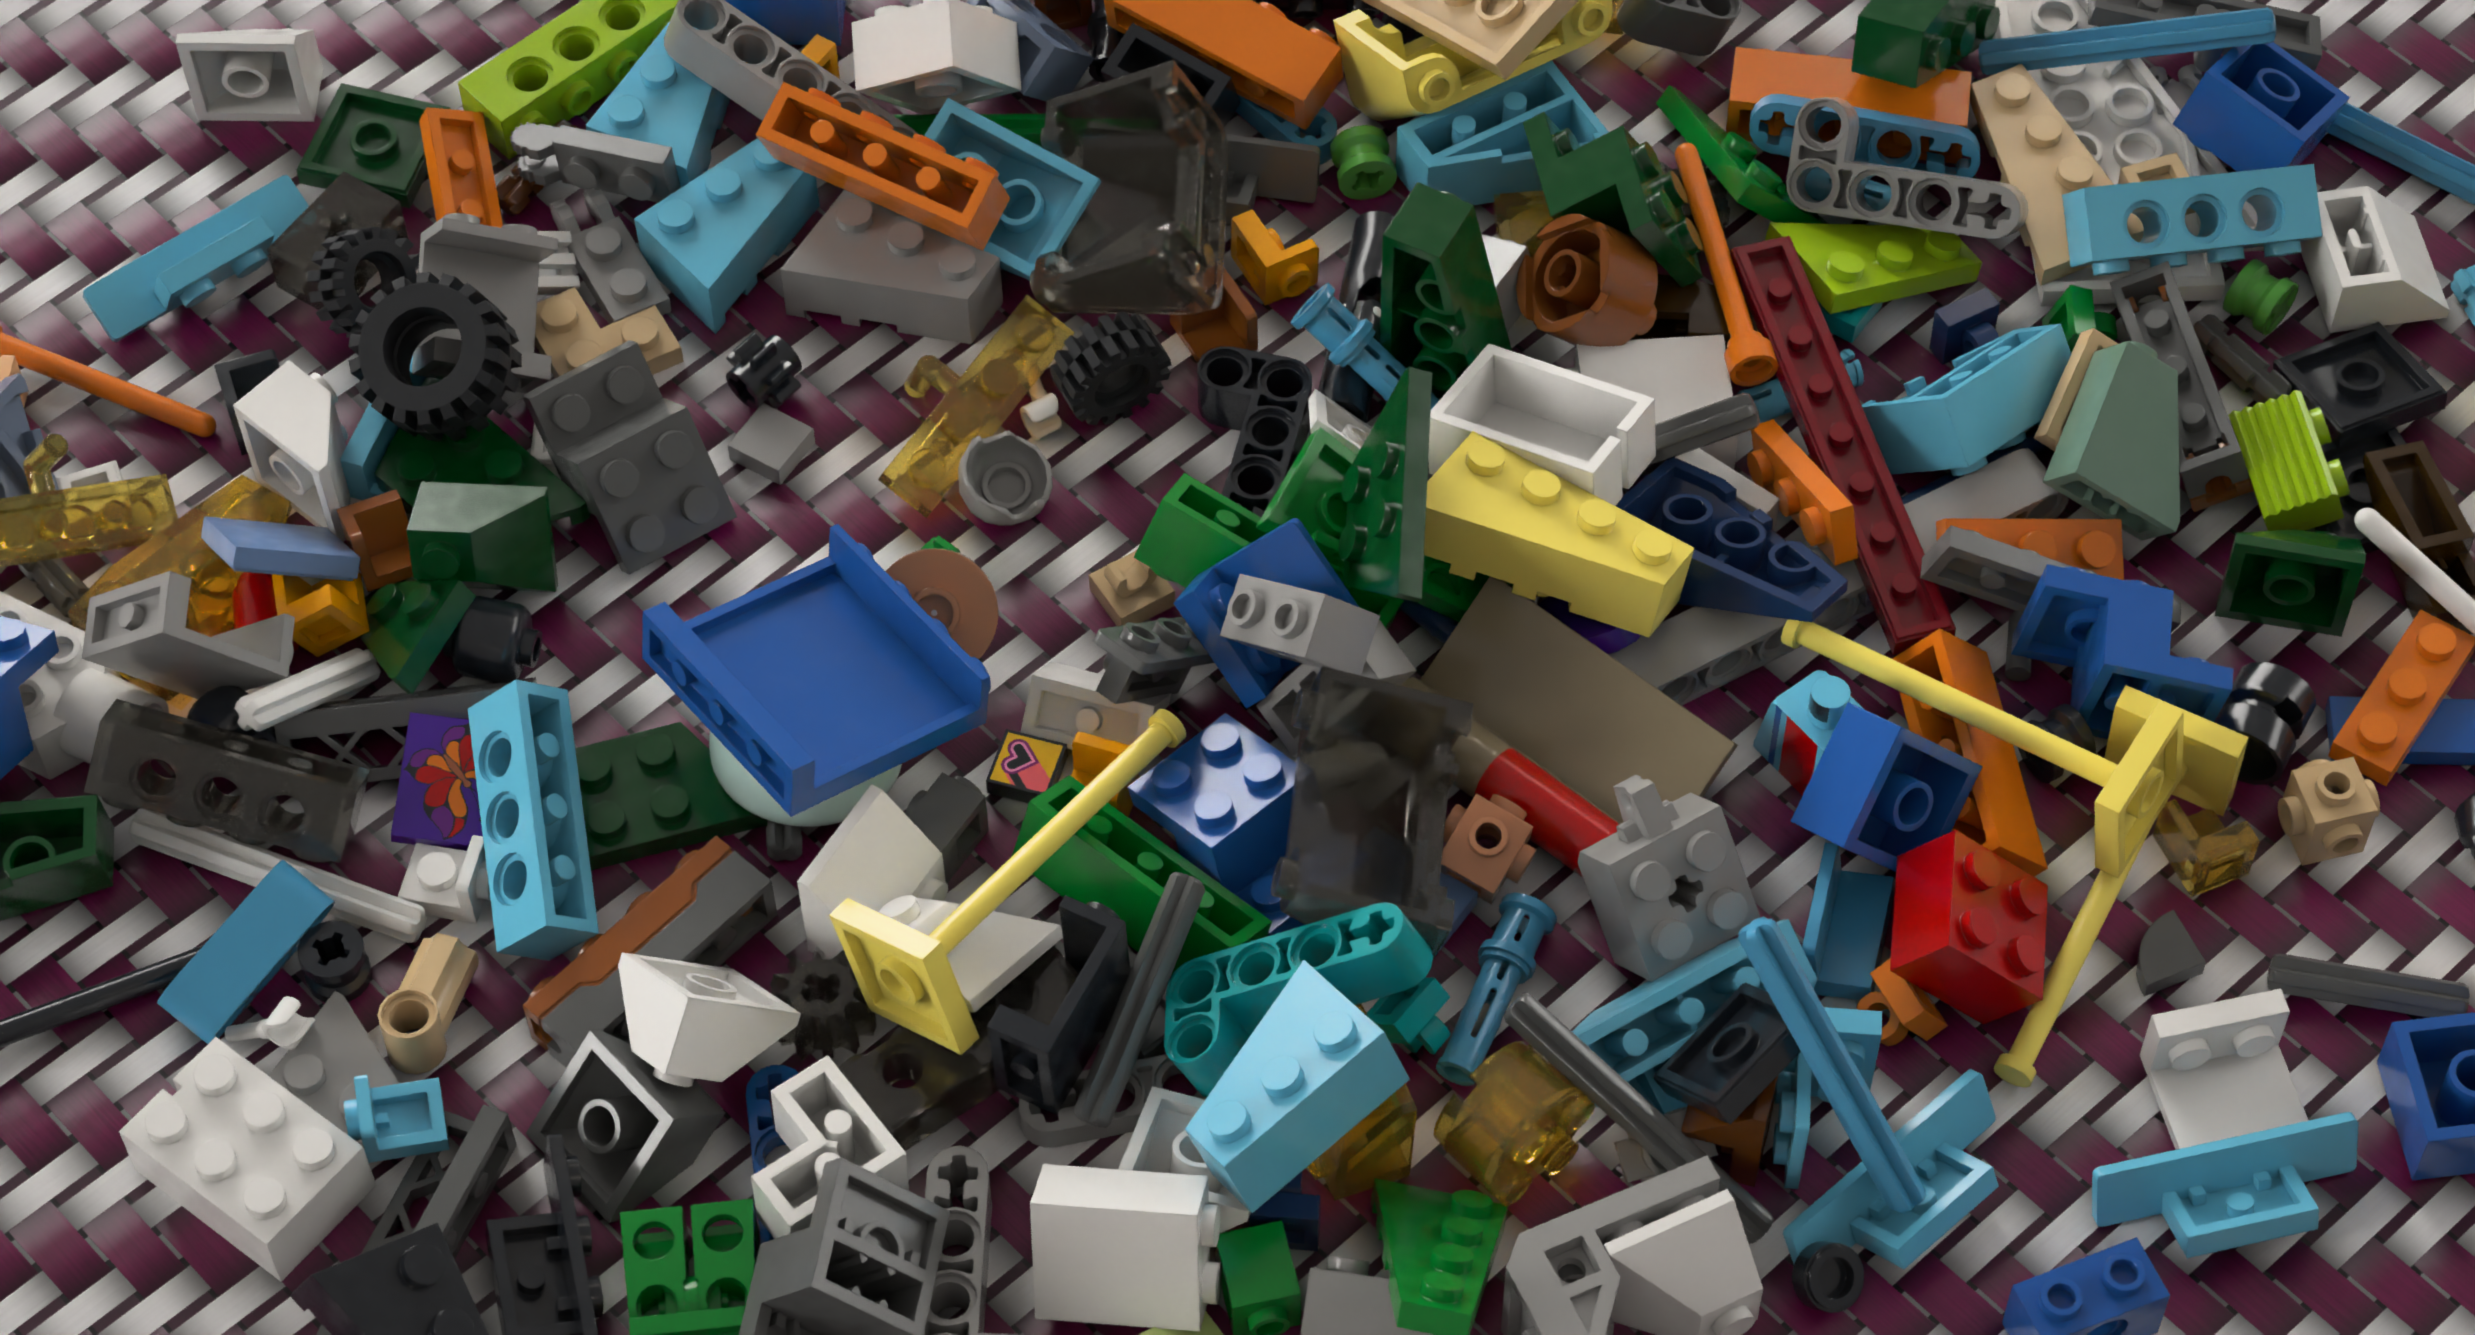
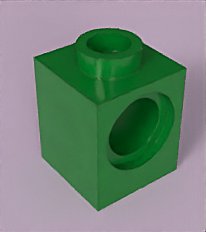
[1215,1220,1301,1335]

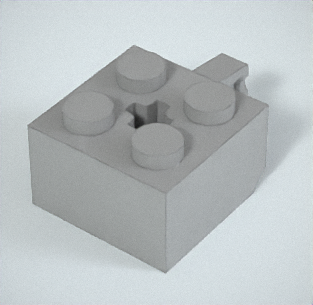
[1577,775,1760,982]

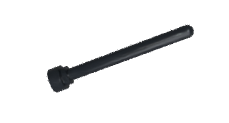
[0,945,203,1048]

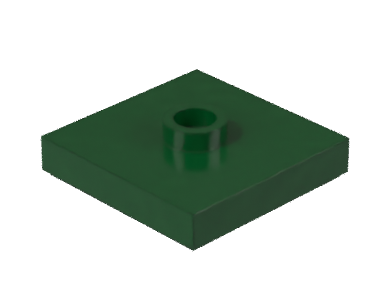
[296,83,451,208]

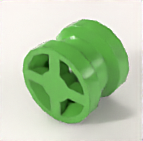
[1330,125,1397,200]
[2223,259,2299,336]

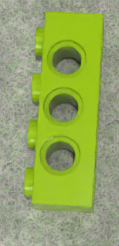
[458,0,678,160]

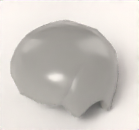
[958,431,1053,526]

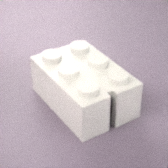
[1428,344,1656,506]
[119,1037,376,1282]

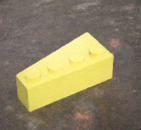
[1424,431,1695,638]

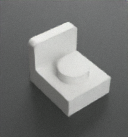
[398,835,491,924]

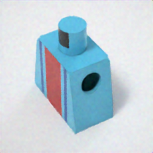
[1753,670,1865,796]

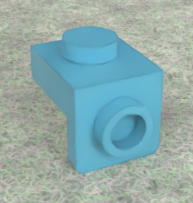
[344,1075,450,1163]

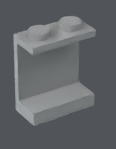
[412,213,558,393]
[82,571,295,699]

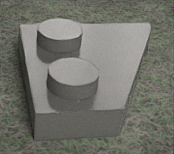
[269,991,400,1147]

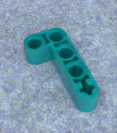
[1164,902,1433,1098]

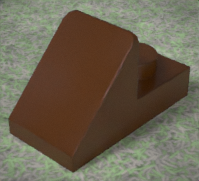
[1681,1075,1779,1187]

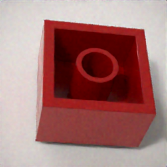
[1890,830,2048,1025]

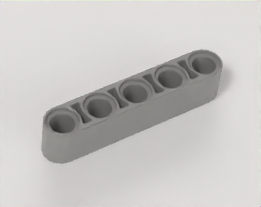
[664,0,918,138]

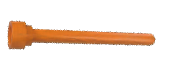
[1674,143,1778,386]
[0,326,217,437]

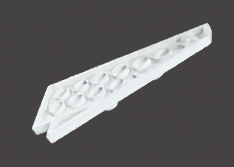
[1995,0,2264,306]

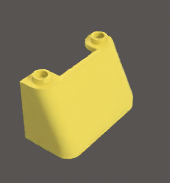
[1333,0,1613,121]

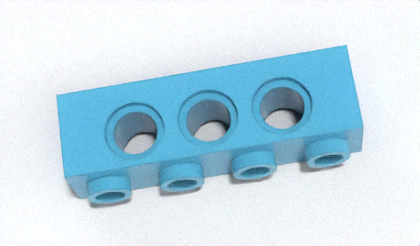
[2062,164,2322,276]
[468,679,599,960]

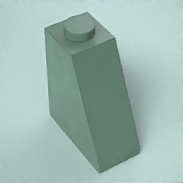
[2043,341,2180,541]

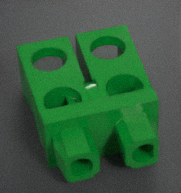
[620,1198,759,1335]

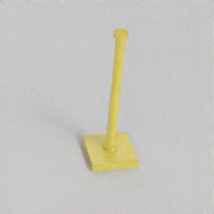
[1781,619,2184,878]
[1994,685,2249,1087]
[829,709,1186,1055]

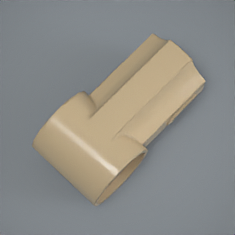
[377,933,479,1074]

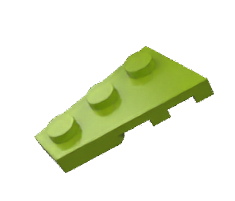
[1764,222,1982,314]

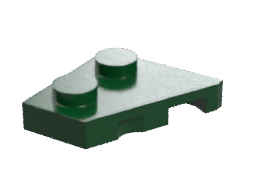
[359,580,476,694]

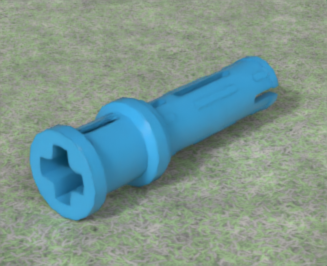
[1291,282,1439,410]
[1436,893,1557,1086]

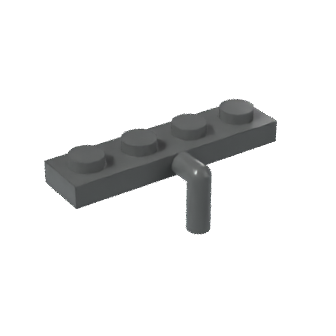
[2088,0,2322,72]
[1920,525,2181,681]

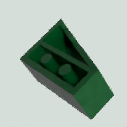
[1851,0,2000,89]

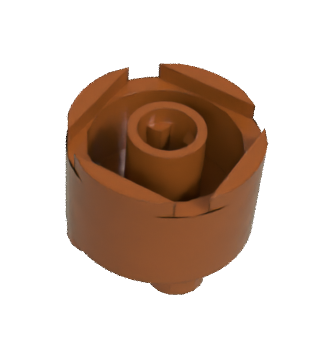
[1516,214,1658,347]

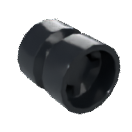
[2214,662,2316,785]

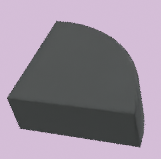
[2136,910,2206,997]

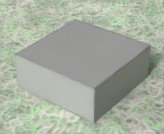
[728,403,815,485]

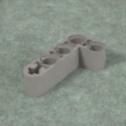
[1786,97,2028,239]
[923,1146,1019,1335]

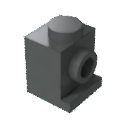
[905,772,989,883]

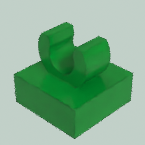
[2042,284,2118,354]

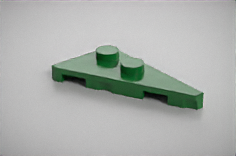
[1656,85,1828,224]

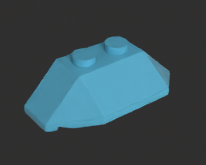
[1572,919,1818,1115]

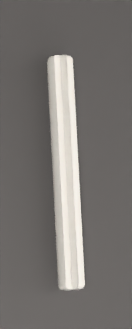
[129,807,427,943]

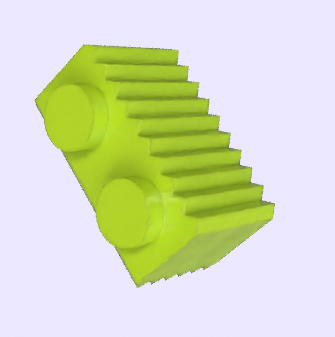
[2228,390,2350,531]

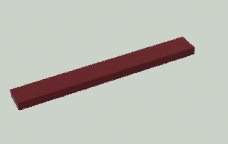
[1731,236,1956,655]

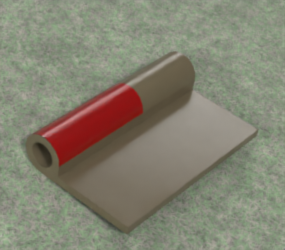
[1374,577,1738,878]

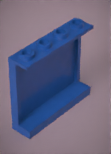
[642,524,991,817]

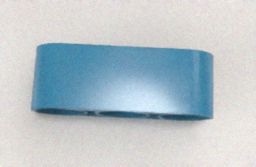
[157,860,335,1044]

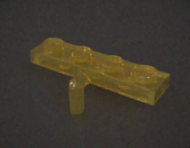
[878,295,1075,518]
[0,434,182,567]

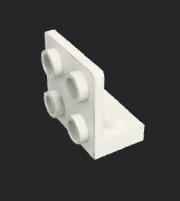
[2140,988,2309,1150]

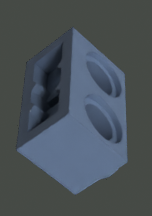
[966,0,1094,106]

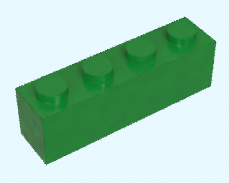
[1134,473,1404,630]
[1012,775,1272,976]

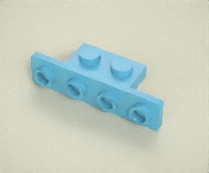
[83,175,318,342]
[1783,1069,1999,1269]
[2092,1112,2359,1258]

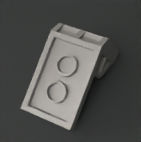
[1501,1155,1720,1335]

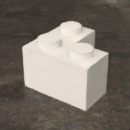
[751,1055,909,1239]

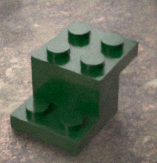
[1523,112,1703,288]

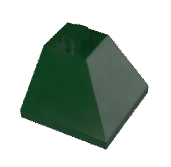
[407,482,558,592]
[2215,529,2366,637]

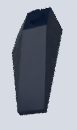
[1616,457,1848,622]

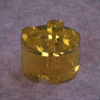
[1433,1041,1596,1207]

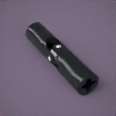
[1318,211,1394,424]

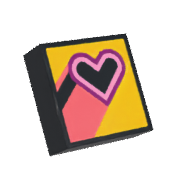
[986,729,1068,804]

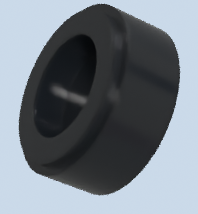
[1792,1241,1864,1313]

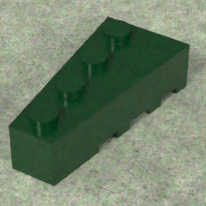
[1380,182,1512,400]
[0,795,114,921]

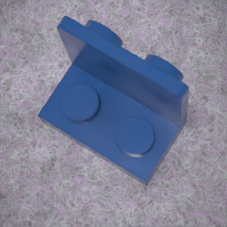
[1174,518,1360,709]

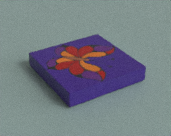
[391,712,483,851]

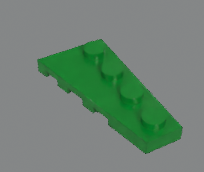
[1370,1178,1508,1335]

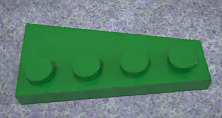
[1256,427,1514,622]

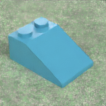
[924,98,1101,284]

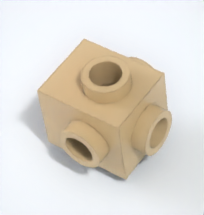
[2278,757,2380,866]

